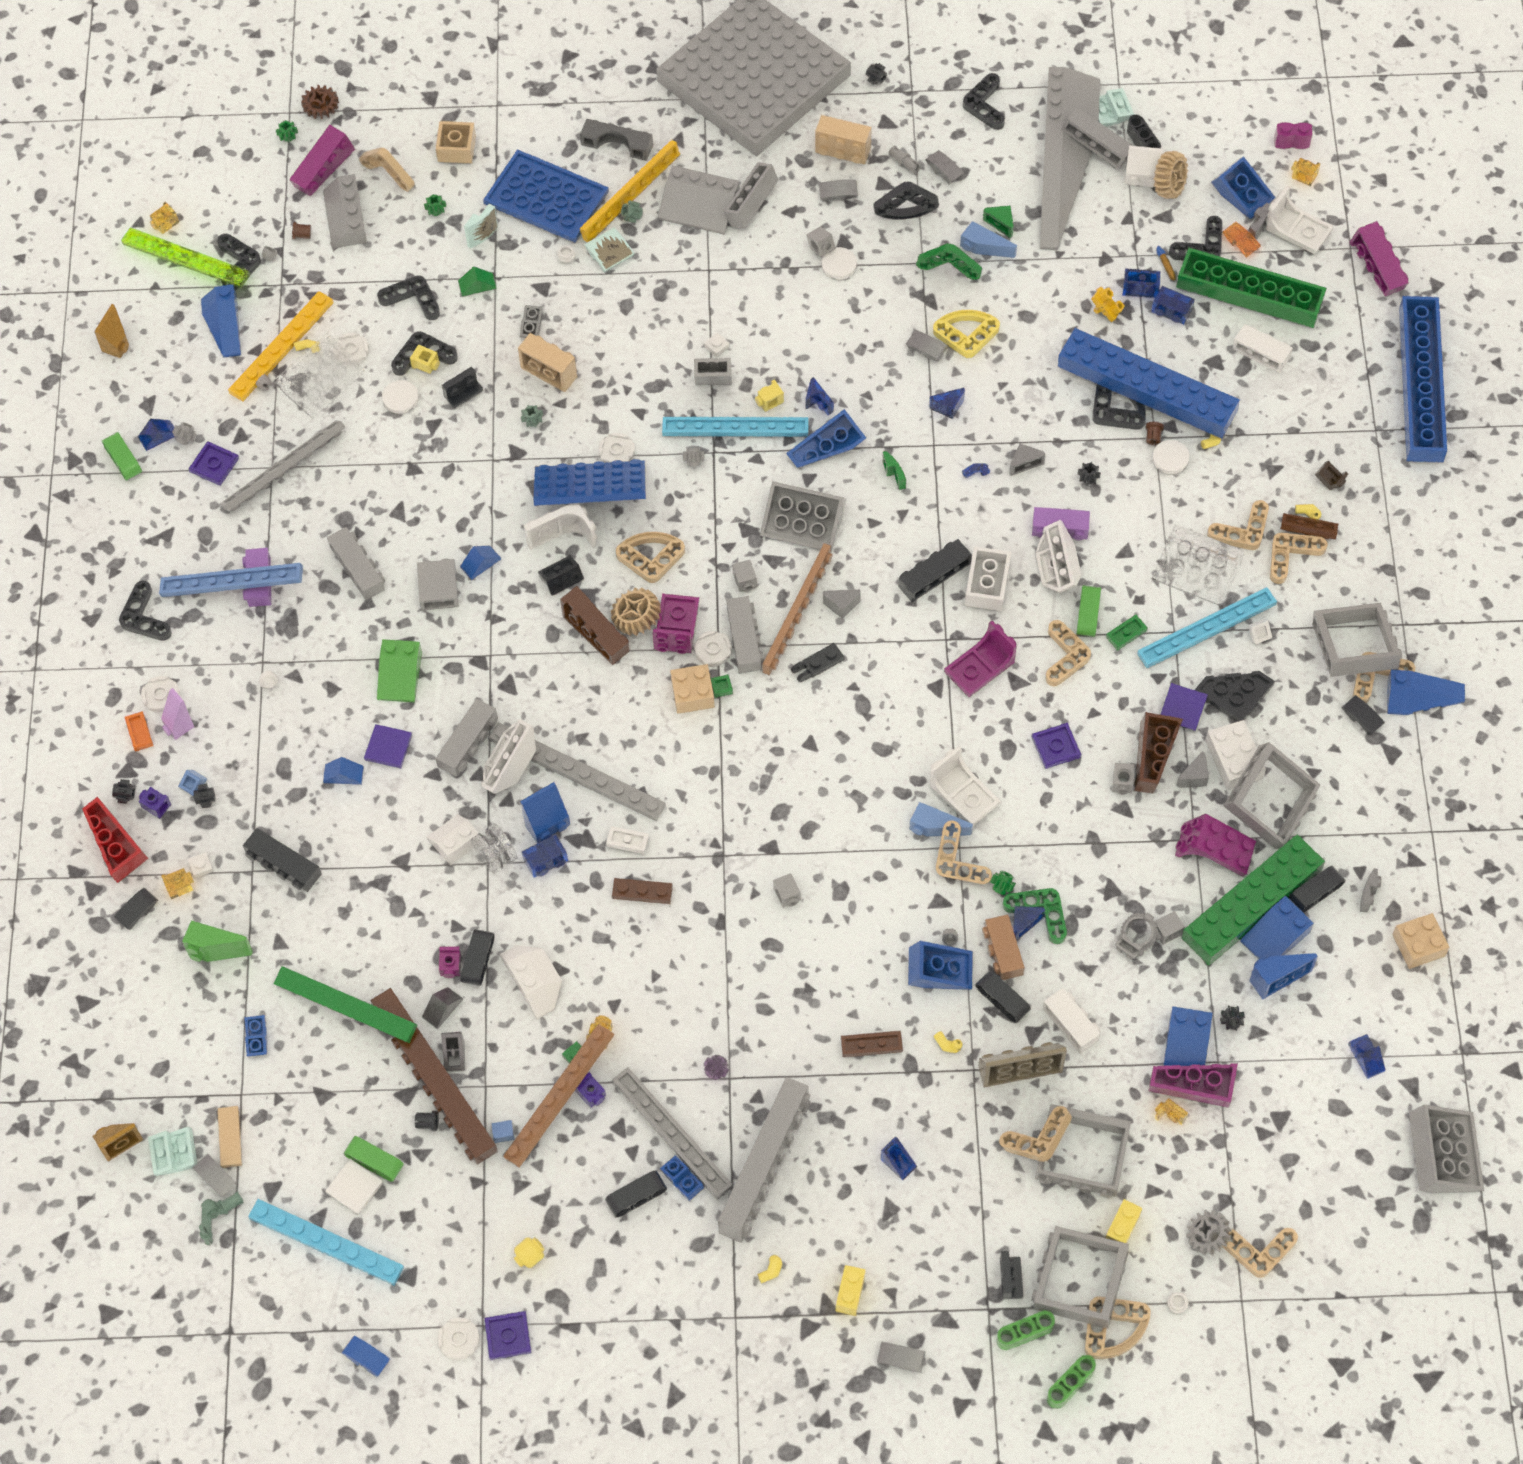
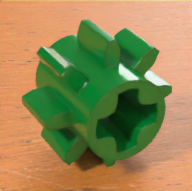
[276,120,298,142]
[424,194,447,216]
[990,871,1016,895]

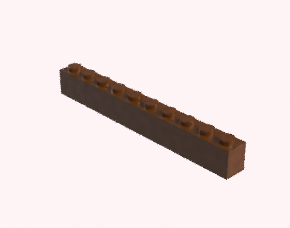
[370,988,498,1165]

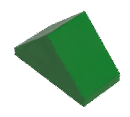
[983,205,1014,238]
[458,266,497,296]

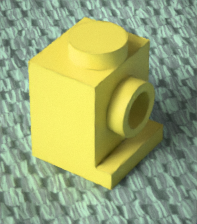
[410,345,440,374]
[755,379,784,412]

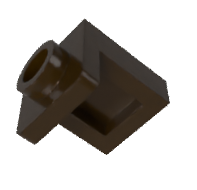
[1315,460,1348,490]

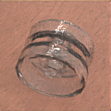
[471,823,518,874]

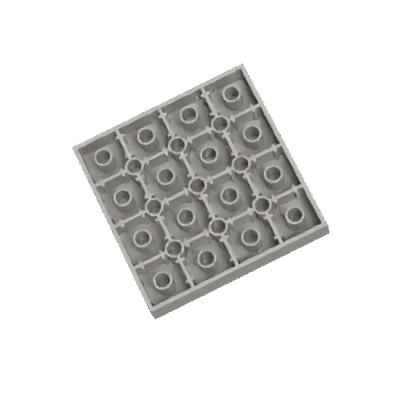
[656,0,851,157]

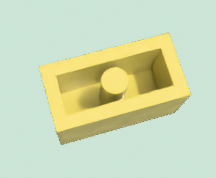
[1106,1199,1143,1243]
[836,1265,866,1316]

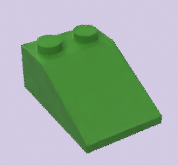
[377,639,422,703]
[182,920,253,962]

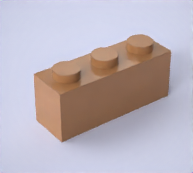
[982,914,1025,980]

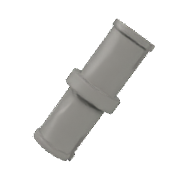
[888,145,921,174]

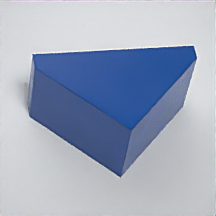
[460,545,501,580]
[323,757,364,785]

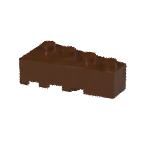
[560,586,629,665]
[1134,712,1183,794]

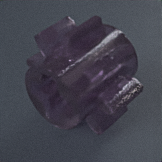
[703,1055,729,1080]

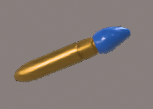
[1156,246,1176,281]

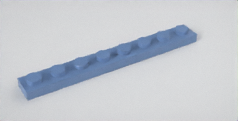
[159,563,303,597]

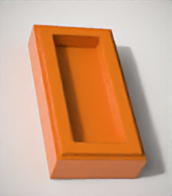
[124,711,153,752]

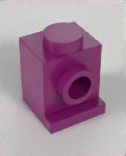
[439,946,461,978]

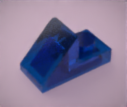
[805,377,834,415]
[1348,1034,1386,1079]

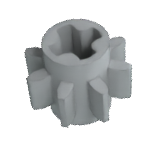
[172,422,196,445]
[683,446,705,466]

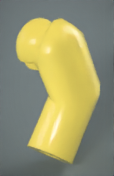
[1295,504,1322,520]
[757,1255,782,1284]

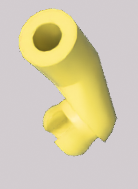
[294,339,320,354]
[1201,434,1221,449]
[933,1031,963,1053]

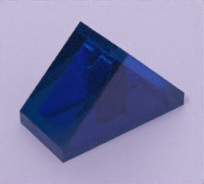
[929,387,965,419]
[138,418,175,451]
[1013,906,1045,941]
[880,1137,918,1180]

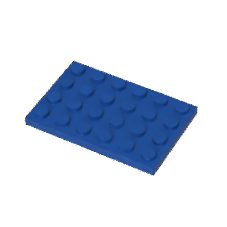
[483,149,609,243]
[533,459,646,506]

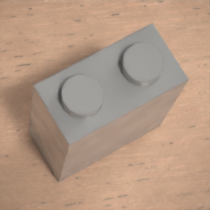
[694,358,732,385]
[417,559,459,611]

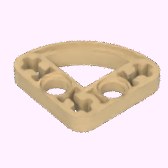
[616,532,685,583]
[1085,1297,1151,1359]

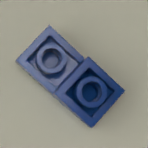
[244,1015,267,1057]
[660,1155,704,1201]
[341,1335,390,1377]

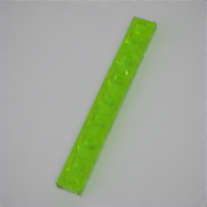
[121,227,250,288]

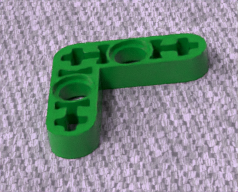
[916,243,982,280]
[1003,888,1067,944]

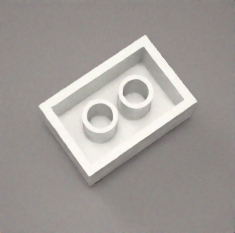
[965,546,1011,611]
[1205,720,1266,790]

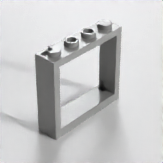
[1312,603,1402,677]
[1223,742,1320,849]
[1035,1104,1131,1198]
[1031,1226,1129,1328]

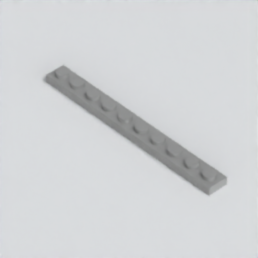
[489,722,666,821]

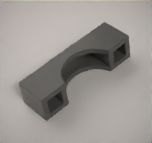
[580,118,653,161]

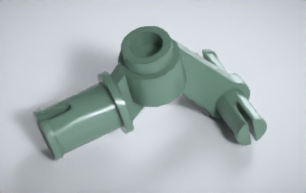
[199,1192,244,1245]

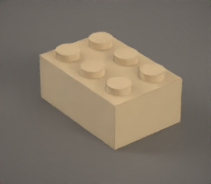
[815,115,872,164]
[518,333,577,392]

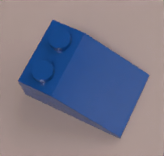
[1211,156,1276,219]
[520,782,570,844]
[1240,896,1314,959]
[908,941,973,990]
[1249,953,1318,1000]
[1163,1006,1213,1066]

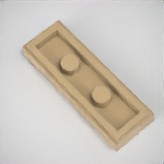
[218,1106,242,1168]

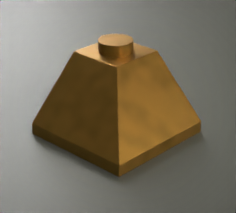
[94,304,129,359]
[92,1123,144,1162]

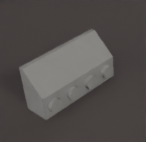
[323,174,367,249]

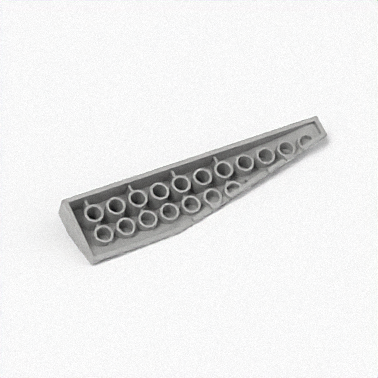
[1040,67,1100,250]

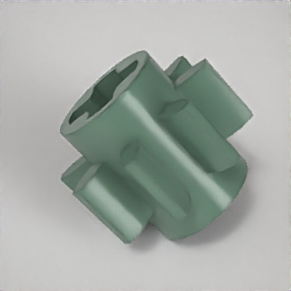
[621,200,643,223]
[521,405,543,428]

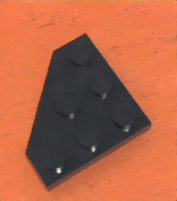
[1195,671,1275,722]

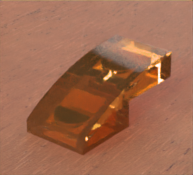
[1222,222,1261,258]

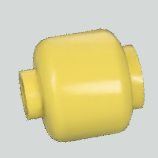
[514,1237,545,1268]

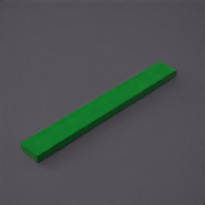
[273,966,417,1043]

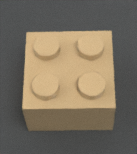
[436,121,476,163]
[670,664,715,714]
[1392,913,1450,969]

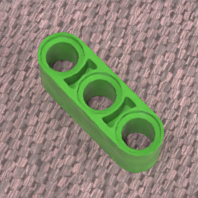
[101,432,142,481]
[1076,585,1101,637]
[343,1136,404,1182]
[996,1311,1055,1350]
[1047,1355,1096,1409]

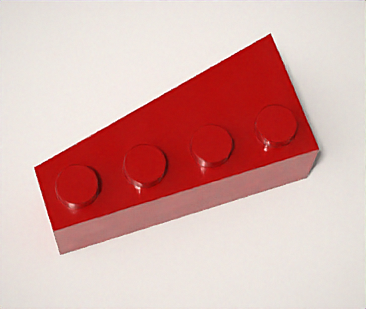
[82,797,149,883]

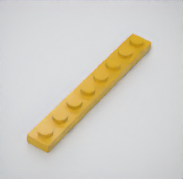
[580,140,680,243]
[228,291,334,402]

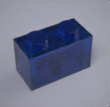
[1122,268,1161,298]
[1151,286,1195,325]
[521,834,568,878]

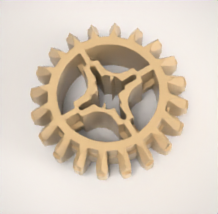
[1153,151,1189,199]
[611,587,661,636]

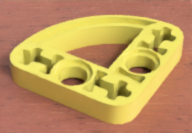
[933,310,1000,358]

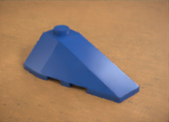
[201,284,241,358]
[786,409,866,468]
[1387,669,1465,715]

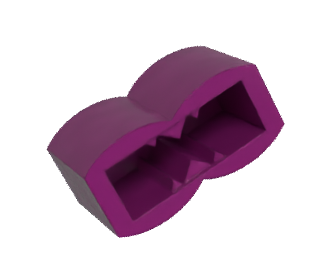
[1274,122,1313,149]

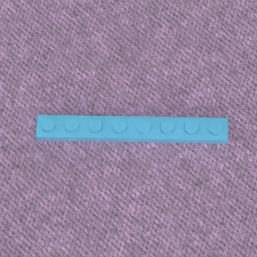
[662,417,808,437]
[1137,587,1277,668]
[248,1199,404,1286]

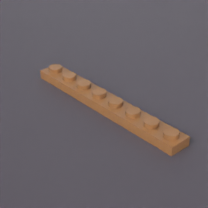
[762,543,833,675]
[503,1024,615,1168]

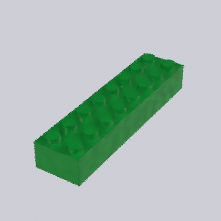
[1176,248,1327,328]
[1181,834,1325,966]

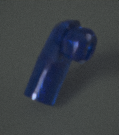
[962,463,990,478]

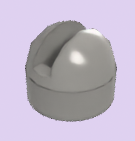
[262,246,277,261]
[256,374,272,390]
[942,928,958,946]

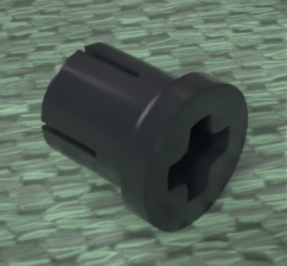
[415,1111,439,1131]

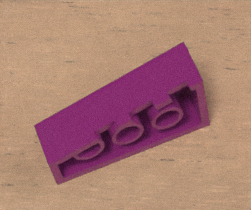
[289,124,355,197]
[1349,221,1409,297]
[1148,1063,1238,1108]

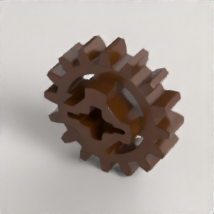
[301,85,339,119]

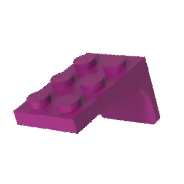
[652,593,700,654]
[944,621,1017,697]
[1175,813,1256,877]

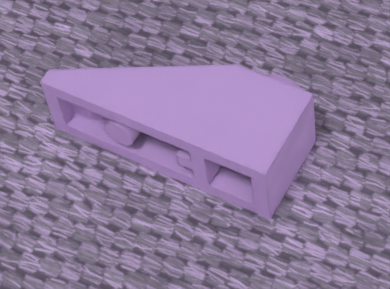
[161,688,194,740]

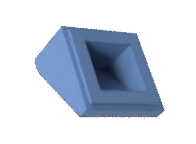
[178,770,207,796]
[491,1120,515,1143]

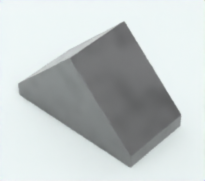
[1009,443,1046,476]
[823,589,861,619]
[1176,751,1209,788]
[422,987,463,1029]
[441,1032,465,1071]

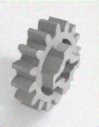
[1186,1210,1232,1255]

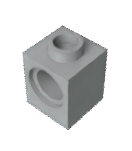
[806,226,836,257]
[732,559,757,592]
[1112,763,1134,795]
[773,873,801,908]
[1155,911,1185,945]

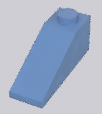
[960,221,1017,258]
[909,802,973,837]

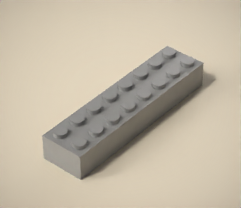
[718,1077,811,1243]

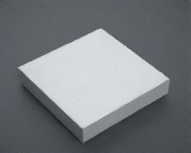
[325,1159,383,1216]

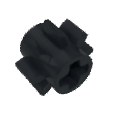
[866,63,887,85]
[1077,462,1101,486]
[112,779,135,804]
[193,783,216,809]
[1220,1005,1245,1031]

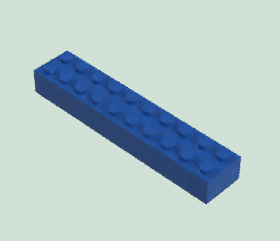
[1399,296,1447,463]
[1058,328,1240,439]

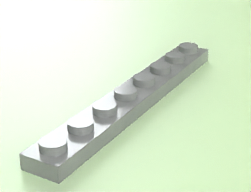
[220,420,346,511]
[612,1067,733,1200]

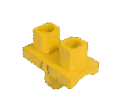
[1091,286,1124,322]

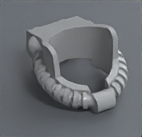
[1115,912,1158,960]

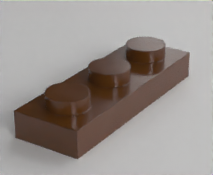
[1280,513,1339,540]
[612,878,673,904]
[841,1031,903,1057]

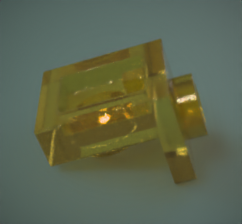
[1155,1098,1188,1125]

